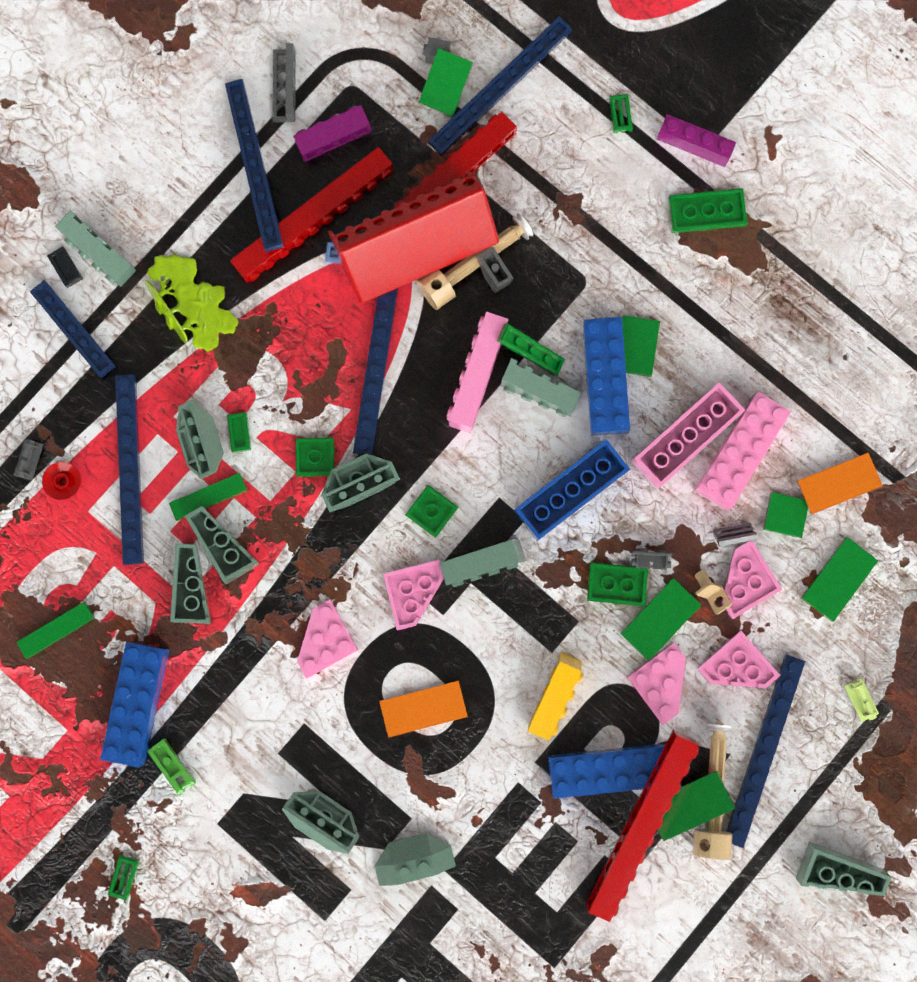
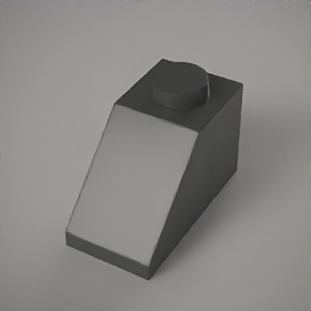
[477,247,513,293]

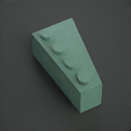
[55,210,136,287]
[501,358,581,417]
[185,506,259,585]
[439,539,526,587]
[170,544,212,624]
[796,842,892,896]

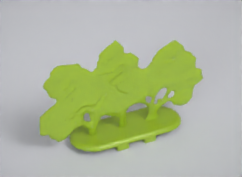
[145,254,238,352]

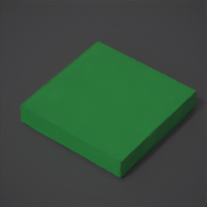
[296,437,335,477]
[405,485,459,538]
[763,492,808,538]

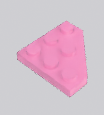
[721,541,782,619]
[383,560,444,630]
[297,599,358,679]
[696,631,780,688]
[627,643,686,725]

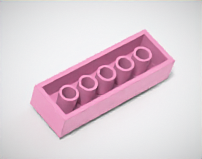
[447,312,508,433]
[631,382,746,489]
[694,392,791,511]

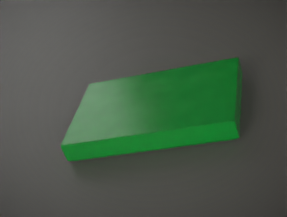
[418,48,473,117]
[622,315,660,377]
[587,562,648,607]

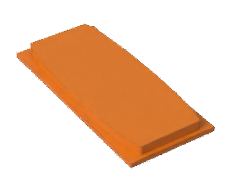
[797,453,883,515]
[379,681,468,737]

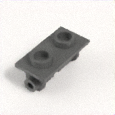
[13,439,44,481]
[631,548,673,570]

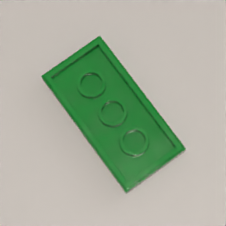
[668,188,748,233]
[801,537,879,622]
[620,578,701,661]
[658,771,736,842]

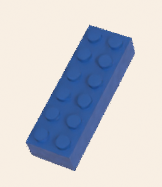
[583,317,630,436]
[514,439,630,541]
[100,642,170,768]
[548,744,665,798]

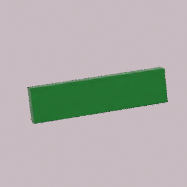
[497,324,565,376]
[169,473,248,521]
[16,602,95,659]

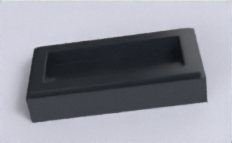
[47,246,83,288]

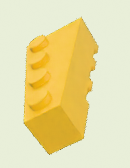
[528,652,584,741]

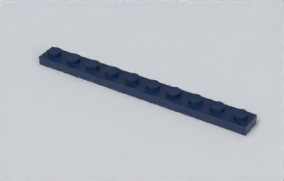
[428,16,572,156]
[225,79,284,252]
[353,288,399,455]
[115,375,144,565]
[726,654,806,848]

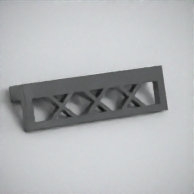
[273,43,296,122]

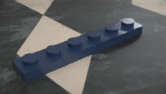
[29,280,116,378]

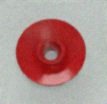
[42,462,81,500]

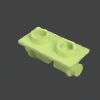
[844,678,879,722]

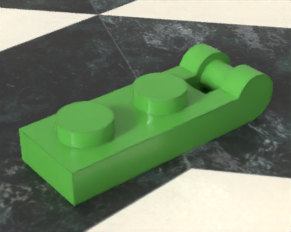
[147,739,196,795]

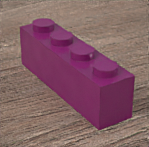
[293,105,371,162]
[656,114,737,167]

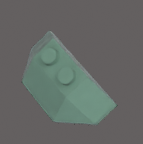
[176,400,224,479]
[321,454,400,512]
[282,790,359,854]
[375,833,456,886]

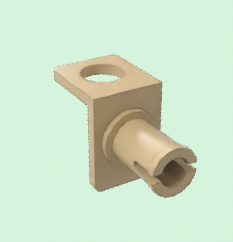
[695,570,732,615]

